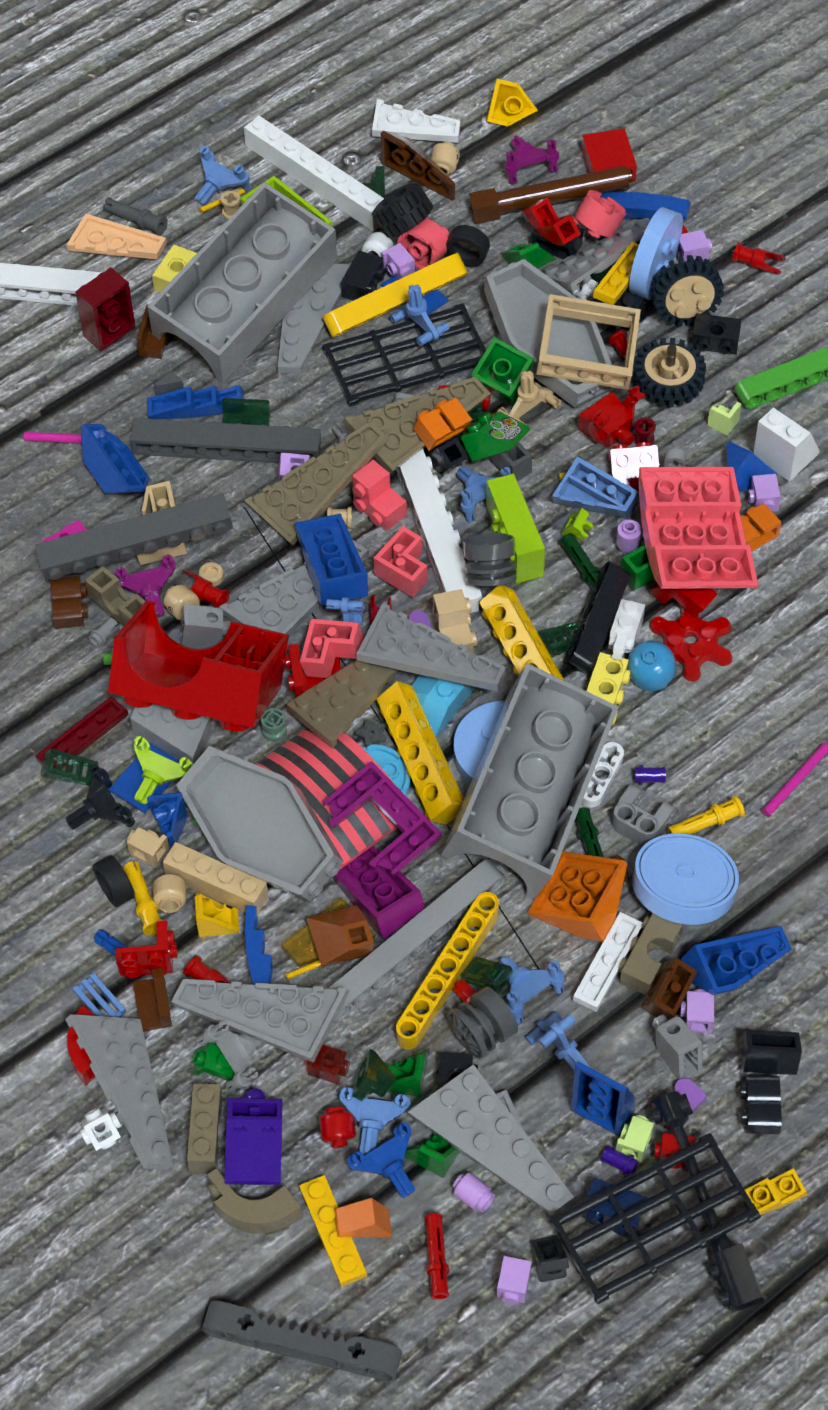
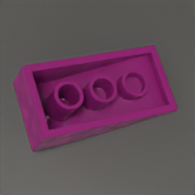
[332,846,425,939]

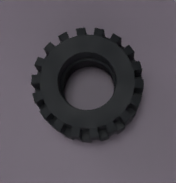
[372,182,434,238]

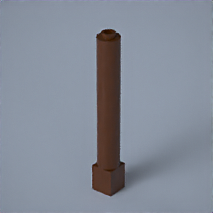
[469,166,633,224]

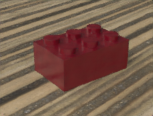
[75,267,136,352]

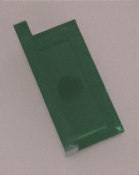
[222,398,271,426]

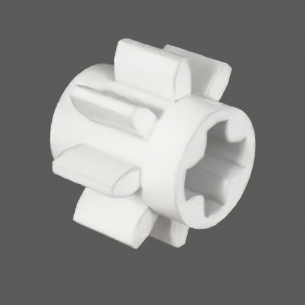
[572,279,598,301]

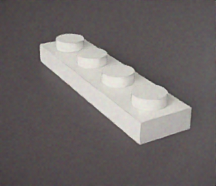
[573,912,643,1012]

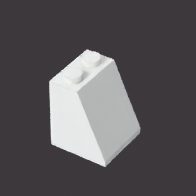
[753,407,820,481]

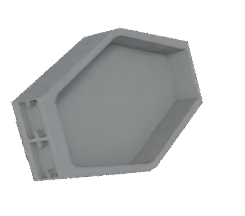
[484,259,613,408]
[176,746,344,902]

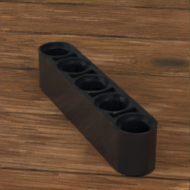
[565,561,631,674]

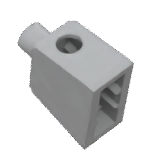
[180,604,237,649]
[652,1015,703,1080]

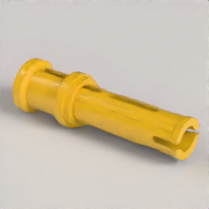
[667,795,745,834]
[123,861,163,936]

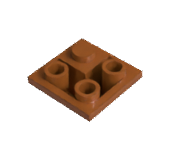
[306,905,374,968]

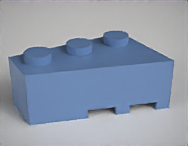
[552,456,640,519]

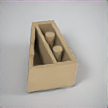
[137,481,187,565]

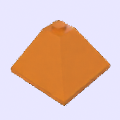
[528,851,627,942]

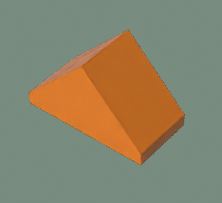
[335,1198,392,1238]

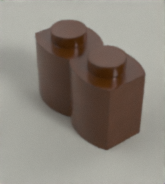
[51,576,89,629]

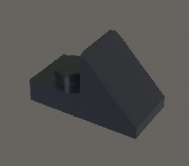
[530,1235,569,1282]

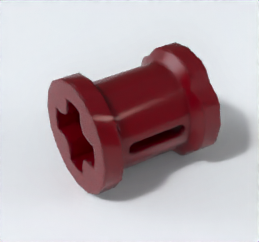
[634,417,656,446]

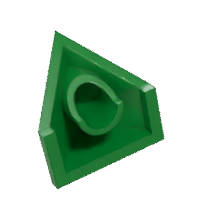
[501,243,557,269]
[379,1048,430,1097]
[404,1134,460,1178]

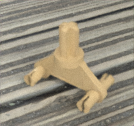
[497,371,562,425]

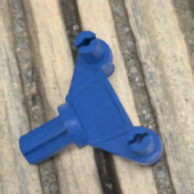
[347,1123,415,1198]

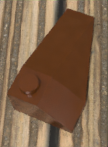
[381,131,455,201]

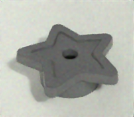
[355,719,386,746]

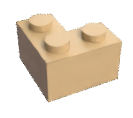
[433,589,477,653]

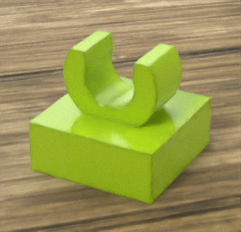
[561,508,593,540]

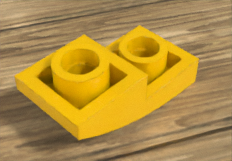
[745,1168,808,1215]

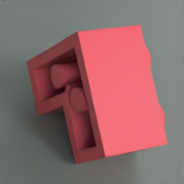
[352,460,407,531]
[374,526,428,598]
[300,619,364,678]

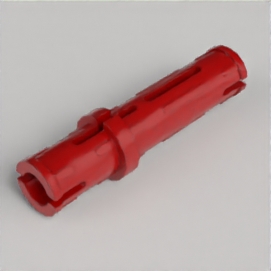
[424,1213,449,1300]

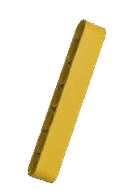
[322,253,468,338]
[396,892,499,1050]

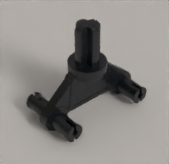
[66,764,135,830]

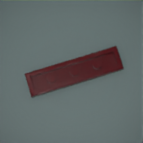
[35,696,129,775]

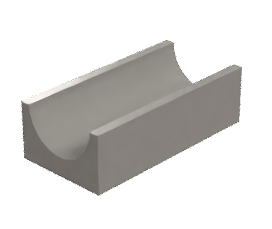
[147,182,337,384]
[441,663,619,899]

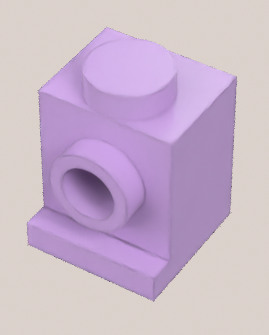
[381,243,415,280]
[278,452,309,481]

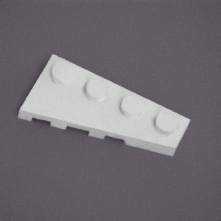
[372,99,460,143]

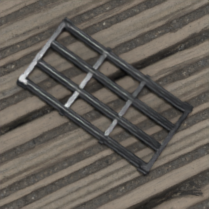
[322,303,486,407]
[549,1133,761,1304]

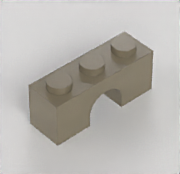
[85,566,146,626]
[618,913,684,996]
[187,1084,223,1174]

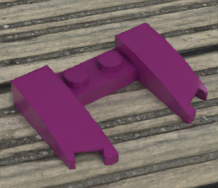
[324,761,442,876]

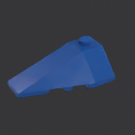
[681,926,792,995]

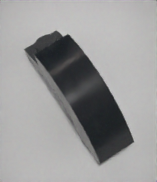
[423,437,469,472]

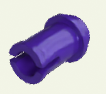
[634,765,666,785]
[601,1146,638,1176]

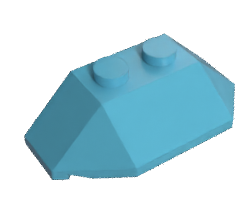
[411,675,475,738]

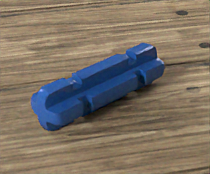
[94,929,128,956]

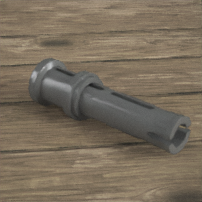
[103,197,168,235]

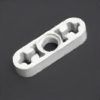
[582,742,624,808]

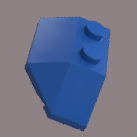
[81,424,150,493]

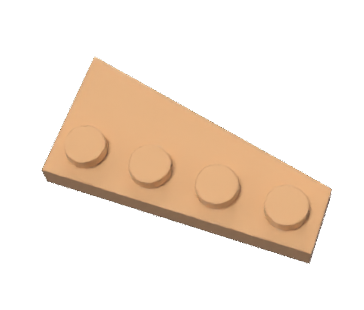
[67,214,167,260]

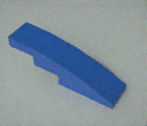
[600,192,691,220]
[147,385,245,419]
[245,905,273,985]

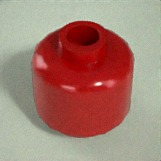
[319,1107,356,1149]

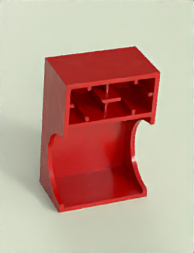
[108,600,289,732]

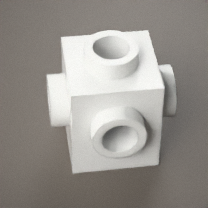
[80,1107,121,1151]

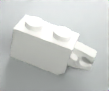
[608,599,645,660]

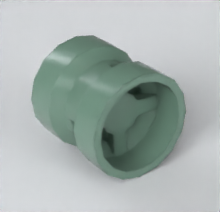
[261,708,287,742]

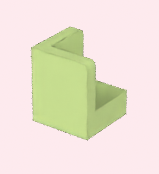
[707,402,742,436]

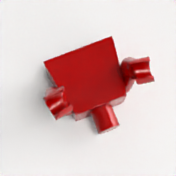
[578,385,646,447]

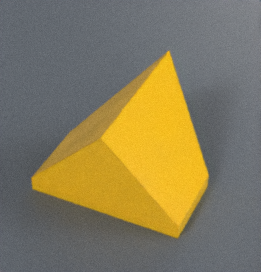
[487,78,538,126]
[195,891,240,937]

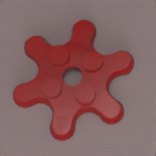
[649,606,733,682]

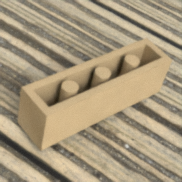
[163,842,268,914]

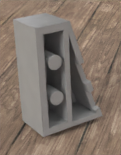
[130,704,212,764]

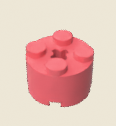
[573,190,627,238]
[397,217,449,270]

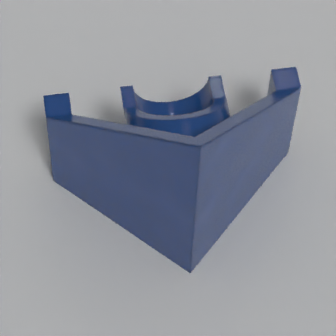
[726,441,777,492]
[147,792,188,848]

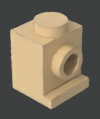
[127,827,169,868]

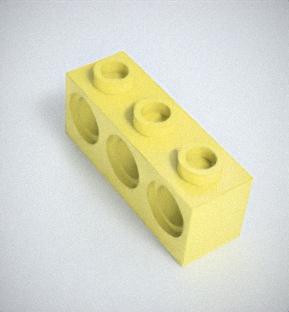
[587,652,630,725]

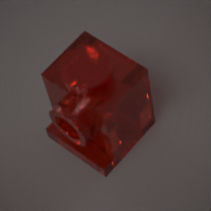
[307,1045,350,1084]

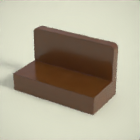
[137,305,169,359]
[133,968,172,1032]

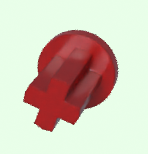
[608,331,628,360]
[453,979,478,1005]

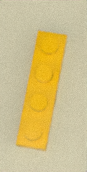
[593,242,639,305]
[299,1175,367,1287]

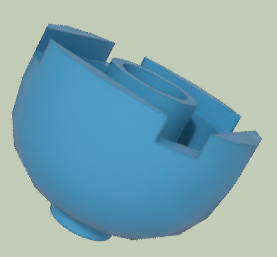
[627,640,677,691]

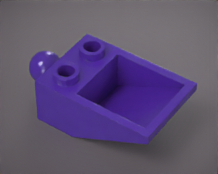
[225,1088,283,1185]

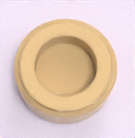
[199,562,224,586]

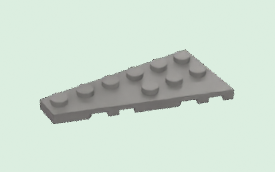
[278,264,351,373]
[171,979,349,1063]

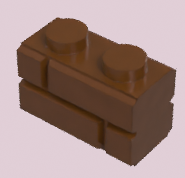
[641,958,697,1019]

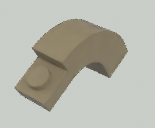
[207,1168,302,1234]

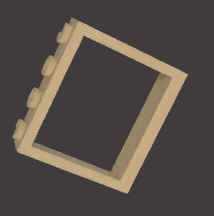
[536,294,641,390]

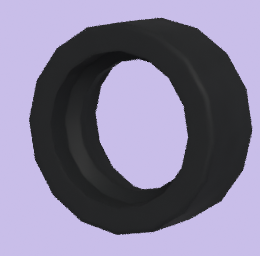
[446,225,490,267]
[93,855,135,907]

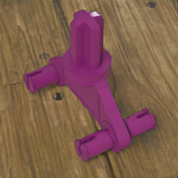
[505,135,559,184]
[114,554,176,618]

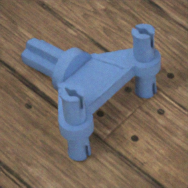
[195,146,251,205]
[390,285,449,346]
[457,466,511,522]
[326,597,365,626]
[497,957,565,1024]
[525,1011,589,1072]
[339,1087,411,1155]

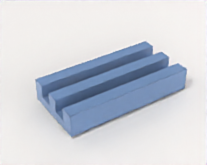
[72,972,126,1018]

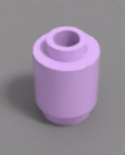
[616,520,642,554]
[453,1172,495,1213]

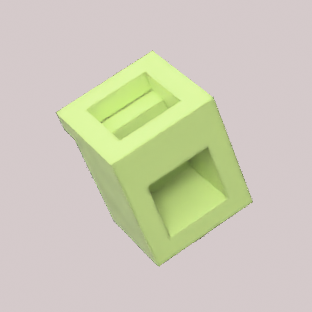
[616,1115,654,1163]

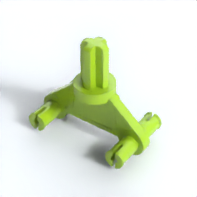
[134,736,193,805]

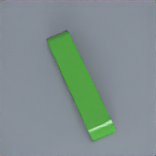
[734,347,828,409]

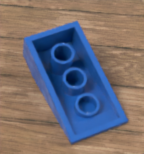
[294,513,368,606]
[571,1061,636,1136]

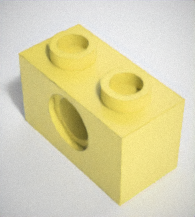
[152,245,197,292]

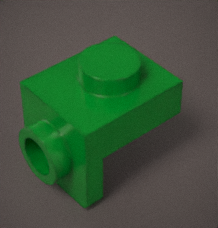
[192,1043,234,1081]

